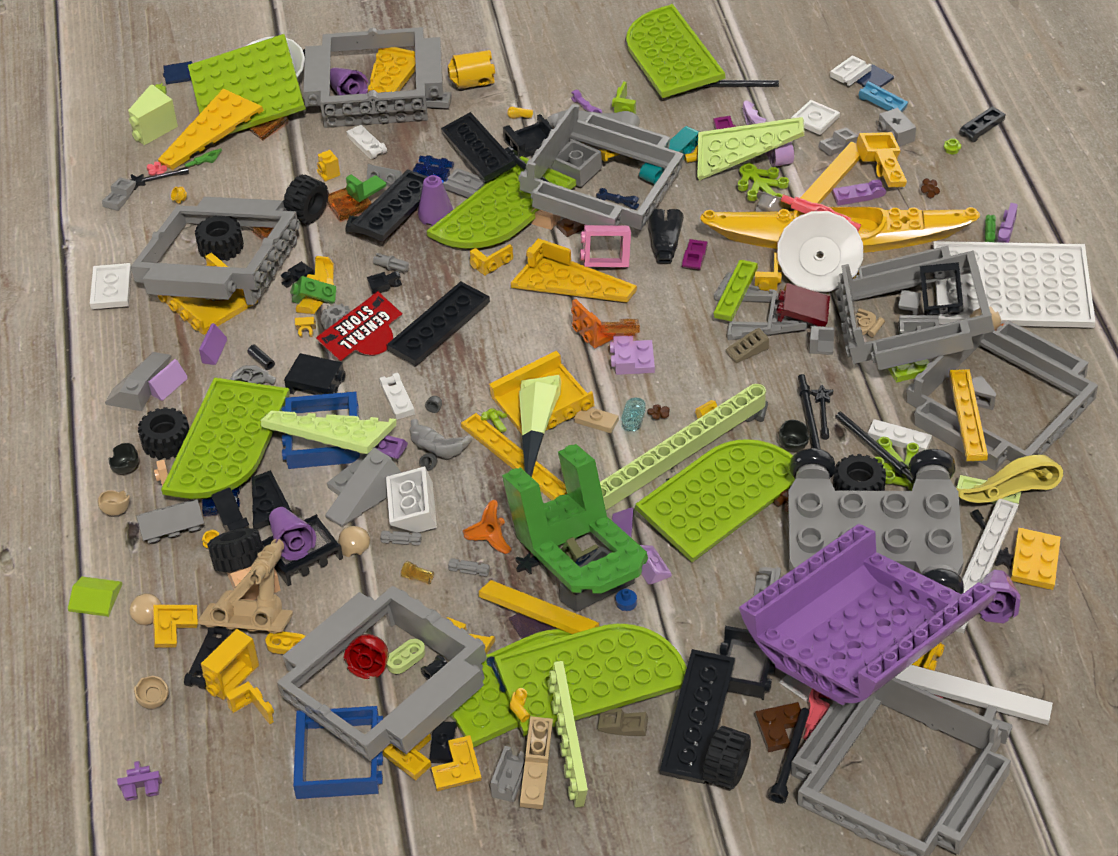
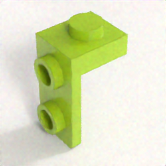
[612,81,636,114]

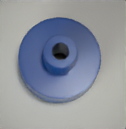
[616,589,637,611]

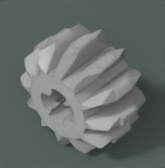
[321,303,351,330]

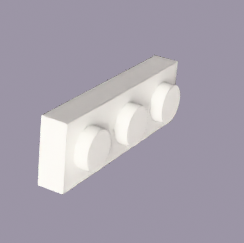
[868,419,932,452]

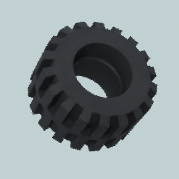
[283,174,329,224]
[195,215,244,261]
[138,407,190,460]
[833,454,886,491]
[207,528,264,572]
[703,726,751,790]

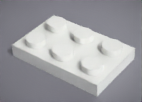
[90,263,131,309]

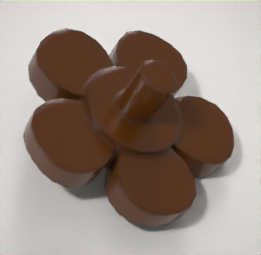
[921,178,940,198]
[647,404,670,419]

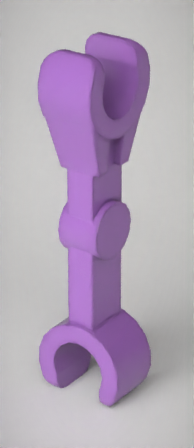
[571,89,602,113]

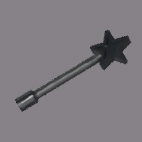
[130,166,189,190]
[811,385,834,440]
[971,509,1014,569]
[516,553,539,574]

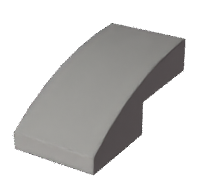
[818,128,858,156]
[102,178,136,211]

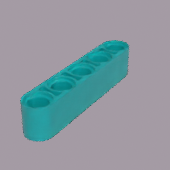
[639,126,700,185]

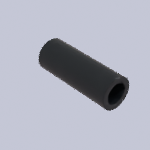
[247,344,275,370]

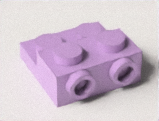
[610,335,655,375]

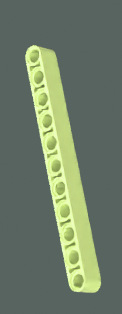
[600,384,766,510]

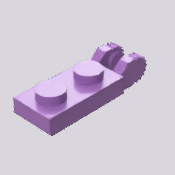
[832,179,886,206]
[997,203,1018,243]

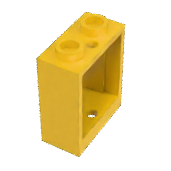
[201,629,259,700]

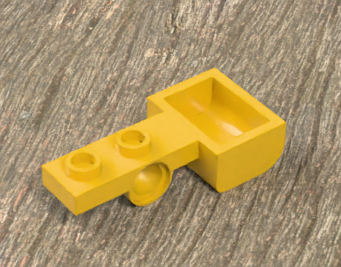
[856,132,907,187]

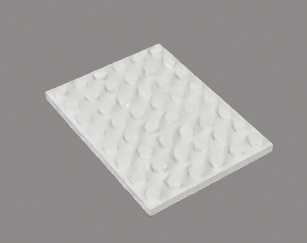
[933,241,1095,328]

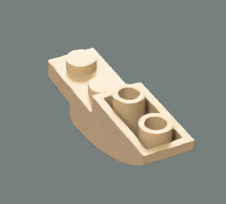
[520,716,553,809]

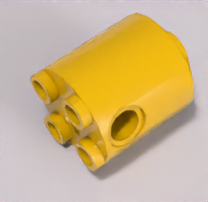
[447,50,495,89]

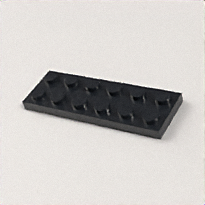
[441,112,516,183]
[351,169,427,241]
[386,281,490,366]
[660,649,736,784]

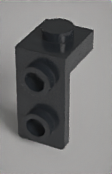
[211,488,249,532]

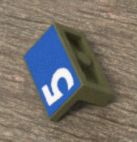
[561,537,599,567]

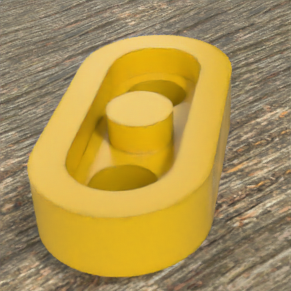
[265,631,306,654]

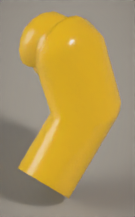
[507,107,533,119]
[684,145,698,163]
[509,688,530,722]

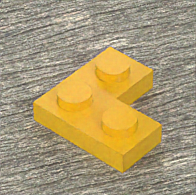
[153,605,198,648]
[383,734,431,781]
[431,735,482,791]

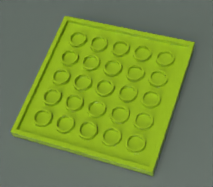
[188,34,306,135]

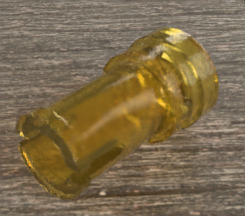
[401,561,434,584]

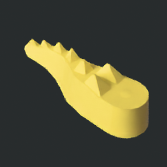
[956,455,1063,503]

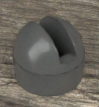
[425,396,442,413]
[420,453,438,470]

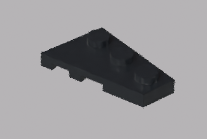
[252,470,292,529]

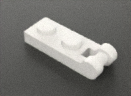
[346,125,387,159]
[379,372,415,420]

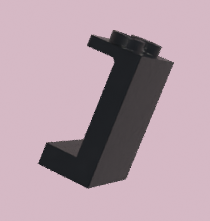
[503,114,553,158]
[284,353,346,395]

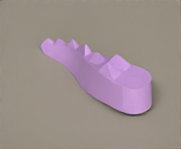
[742,100,794,167]

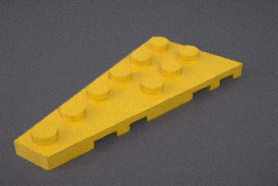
[368,47,416,93]
[158,89,264,170]
[511,257,637,302]

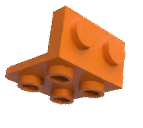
[571,299,613,349]

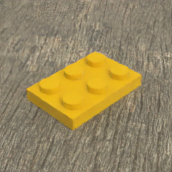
[1010,528,1061,590]

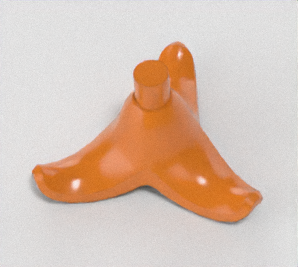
[463,500,512,554]

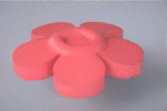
[147,162,167,176]

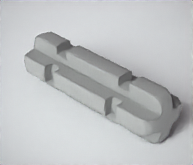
[714,272,733,301]
[380,530,422,545]
[448,558,490,576]

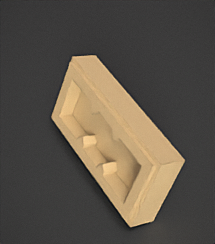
[574,408,619,433]

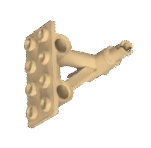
[198,539,293,633]

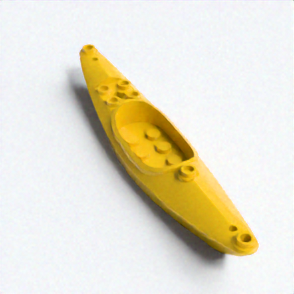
[700,207,980,253]

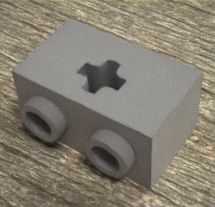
[878,108,916,146]

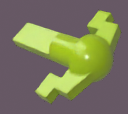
[481,408,507,432]

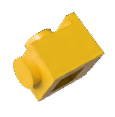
[316,150,340,181]

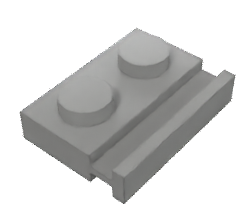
[443,168,487,198]

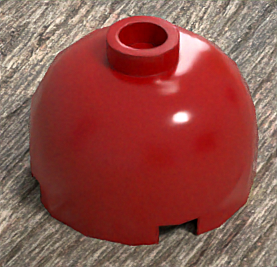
[344,634,389,679]

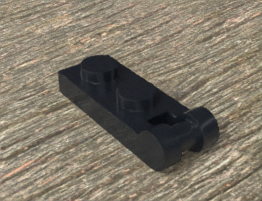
[959,106,1006,142]

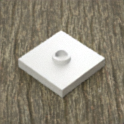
[791,100,840,135]

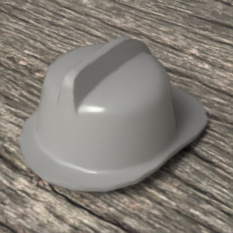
[756,191,795,212]

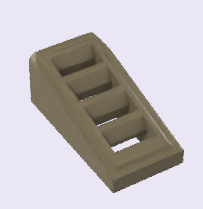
[726,328,769,363]

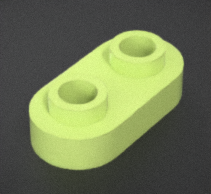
[387,639,425,674]

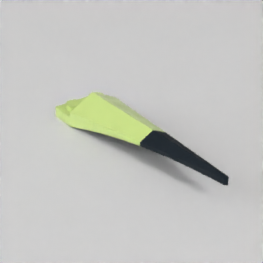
[519,375,561,477]

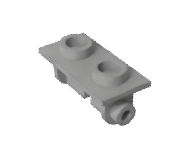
[367,164,402,186]

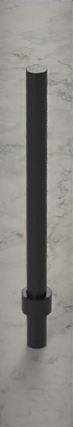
[693,80,779,89]
[798,374,821,449]
[836,411,915,484]

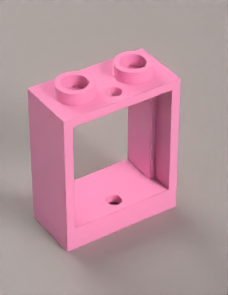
[580,225,631,267]

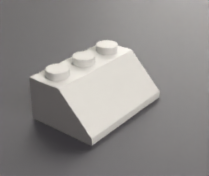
[386,466,437,533]

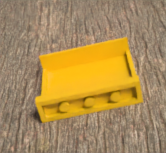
[157,253,258,335]
[489,350,595,434]

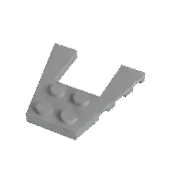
[727,285,808,340]

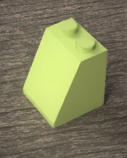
[128,85,178,145]

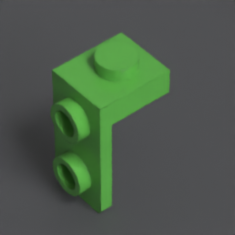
[346,174,386,202]
[290,276,336,304]

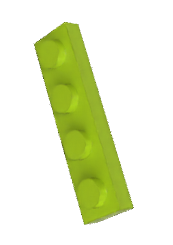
[714,260,758,322]

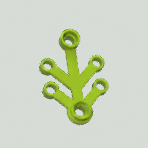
[738,163,789,201]
[874,437,919,491]

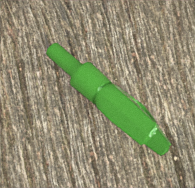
[184,148,222,167]

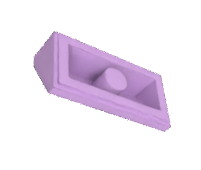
[148,359,188,401]
[640,545,672,585]

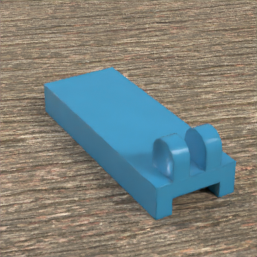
[858,81,908,112]

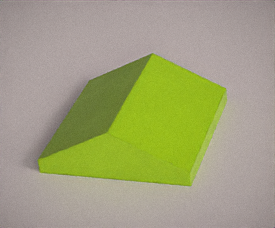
[68,576,122,617]

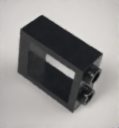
[920,262,963,316]

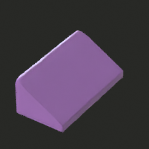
[199,323,227,365]
[375,435,408,459]
[612,508,633,538]

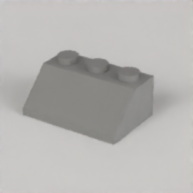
[136,499,204,543]

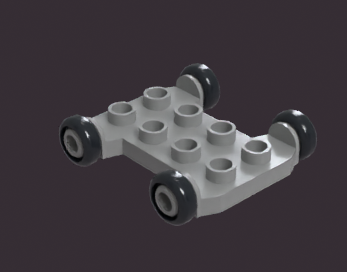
[788,448,964,594]

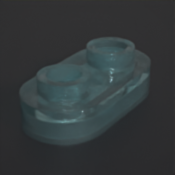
[621,397,646,431]

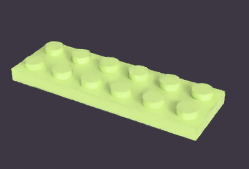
[548,661,588,807]

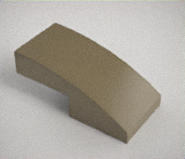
[598,708,648,736]

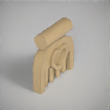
[856,308,885,337]

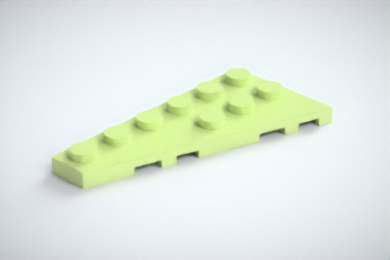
[697,117,804,181]
[261,411,397,454]

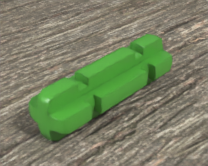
[985,215,996,242]

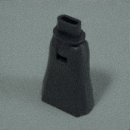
[649,209,684,263]

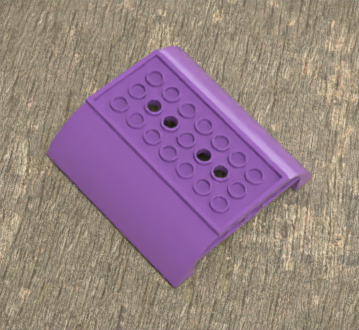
[739,524,997,705]

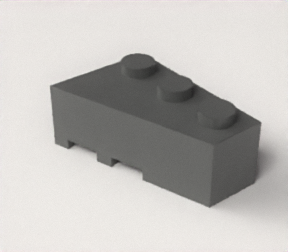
[560,546,635,612]

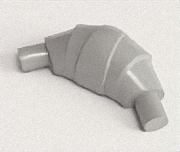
[230,365,276,385]
[410,419,451,450]
[418,435,473,459]

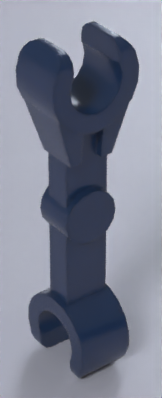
[596,188,639,210]

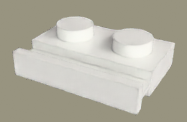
[830,55,872,86]

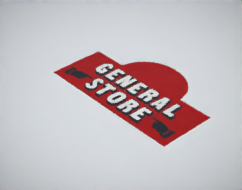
[315,291,403,361]

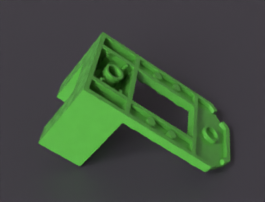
[502,444,648,593]

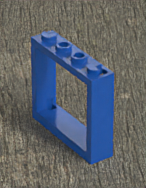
[282,391,360,469]
[293,706,383,799]

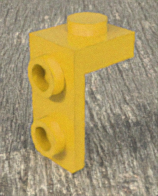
[526,238,571,268]
[470,244,513,276]
[755,252,782,291]
[225,681,274,724]

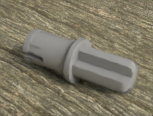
[373,253,409,272]

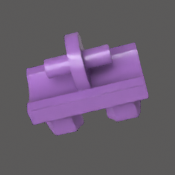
[117,761,162,801]

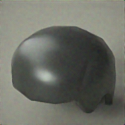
[779,419,810,451]
[108,443,139,474]

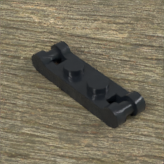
[184,626,233,689]

